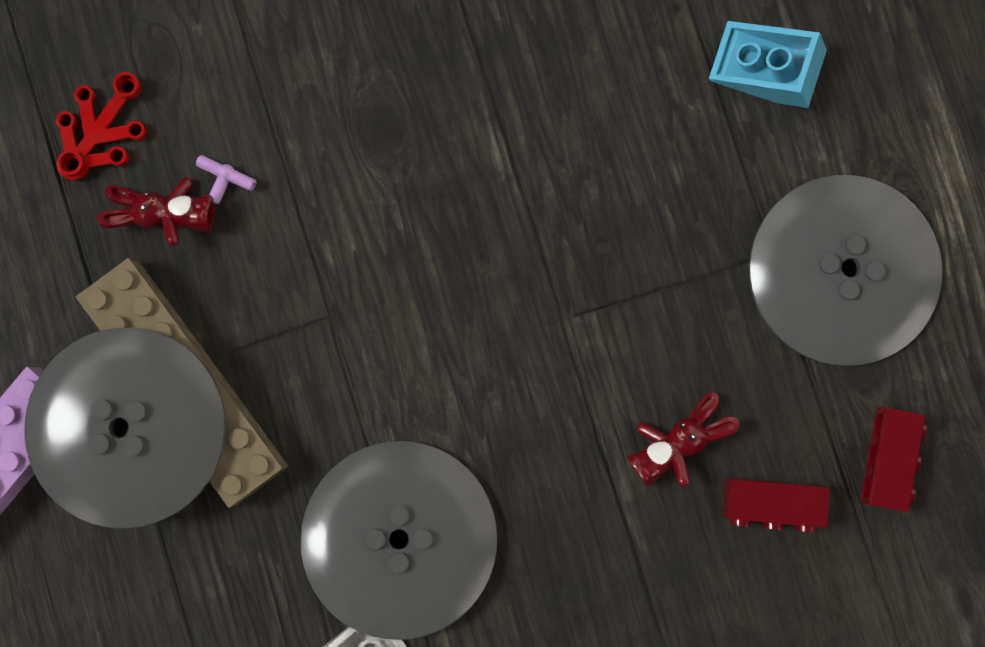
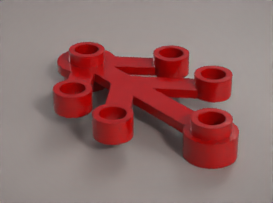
[56,72,148,181]

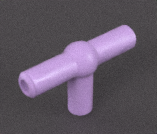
[196,155,256,204]

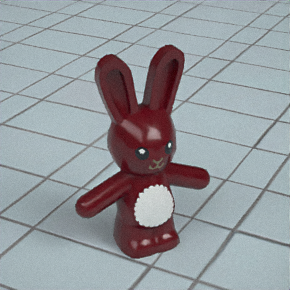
[97,177,215,246]
[627,393,740,487]

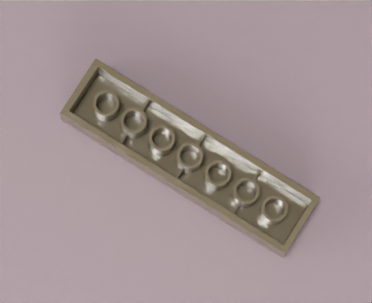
[75,258,289,508]

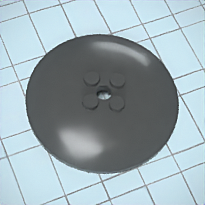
[749,175,942,366]
[24,328,226,528]
[301,441,497,640]

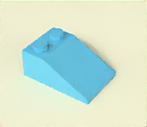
[709,21,827,108]

